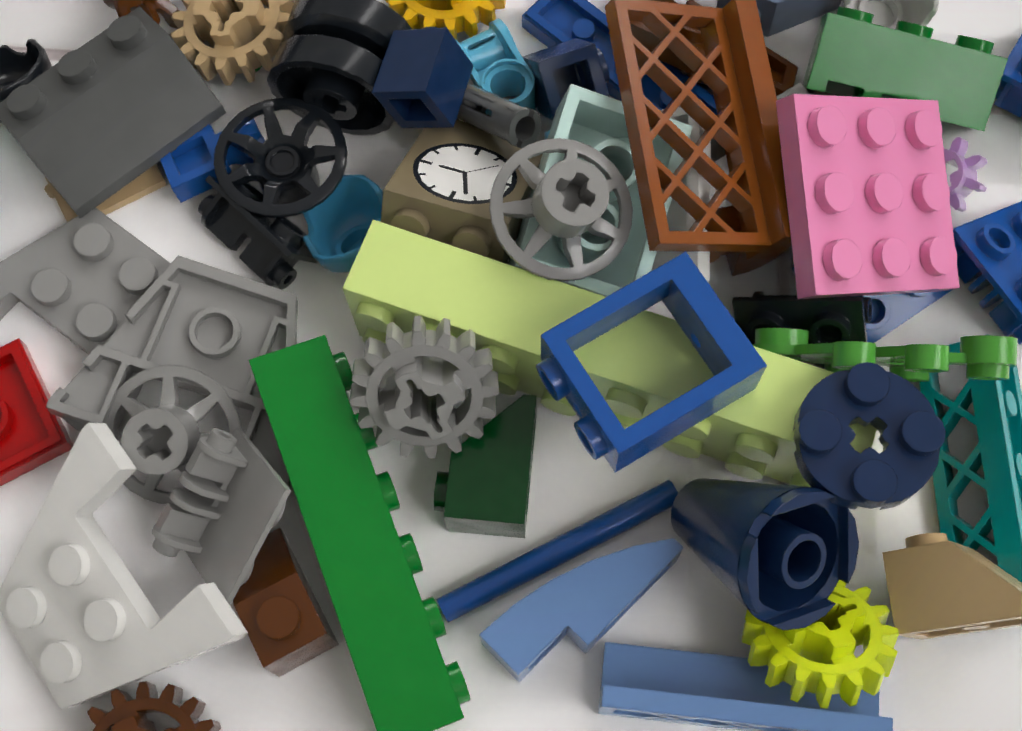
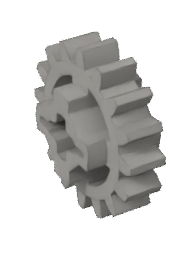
[350,316,499,459]

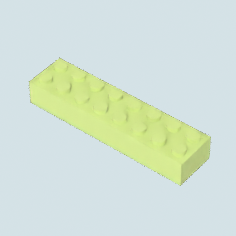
[342,220,877,487]

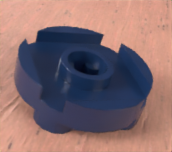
[793,362,946,510]

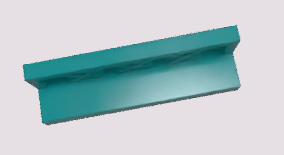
[919,334,1022,582]

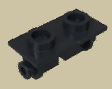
[198,176,318,289]
[732,291,872,345]

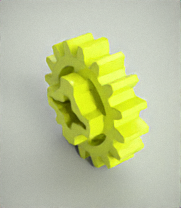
[741,580,899,709]

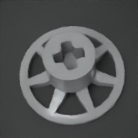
[489,138,633,281]
[107,365,242,505]

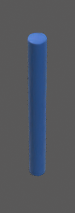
[436,480,678,623]

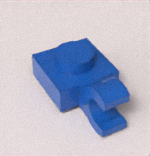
[160,119,265,203]

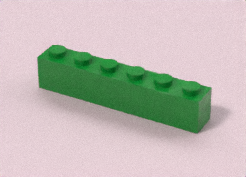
[249,335,471,731]

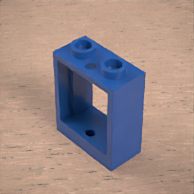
[536,252,767,473]

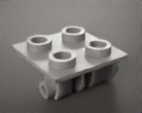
[152,428,291,605]

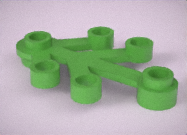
[753,328,1018,382]

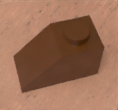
[233,527,339,677]

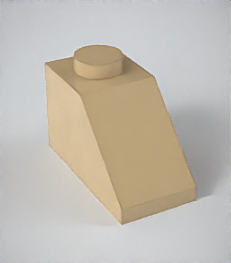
[882,533,1022,640]

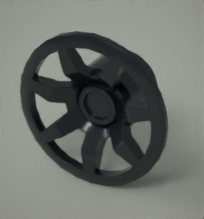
[214,98,348,218]

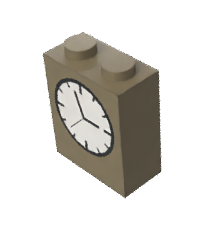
[381,120,543,263]

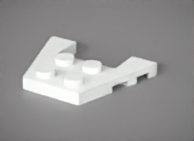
[0,423,248,710]

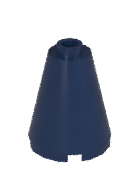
[671,478,859,630]

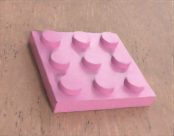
[776,94,960,299]

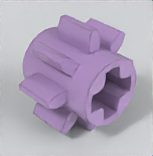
[944,137,988,212]

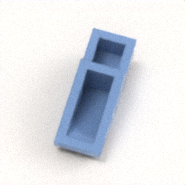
[479,538,684,683]

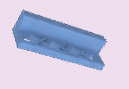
[598,642,893,731]

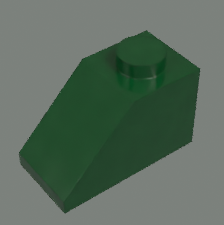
[434,394,537,538]

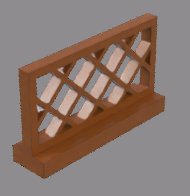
[605,0,792,260]

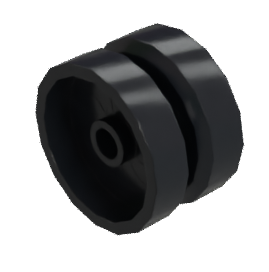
[267,0,412,135]

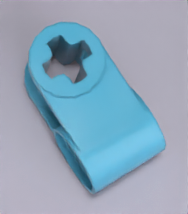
[454,18,536,116]

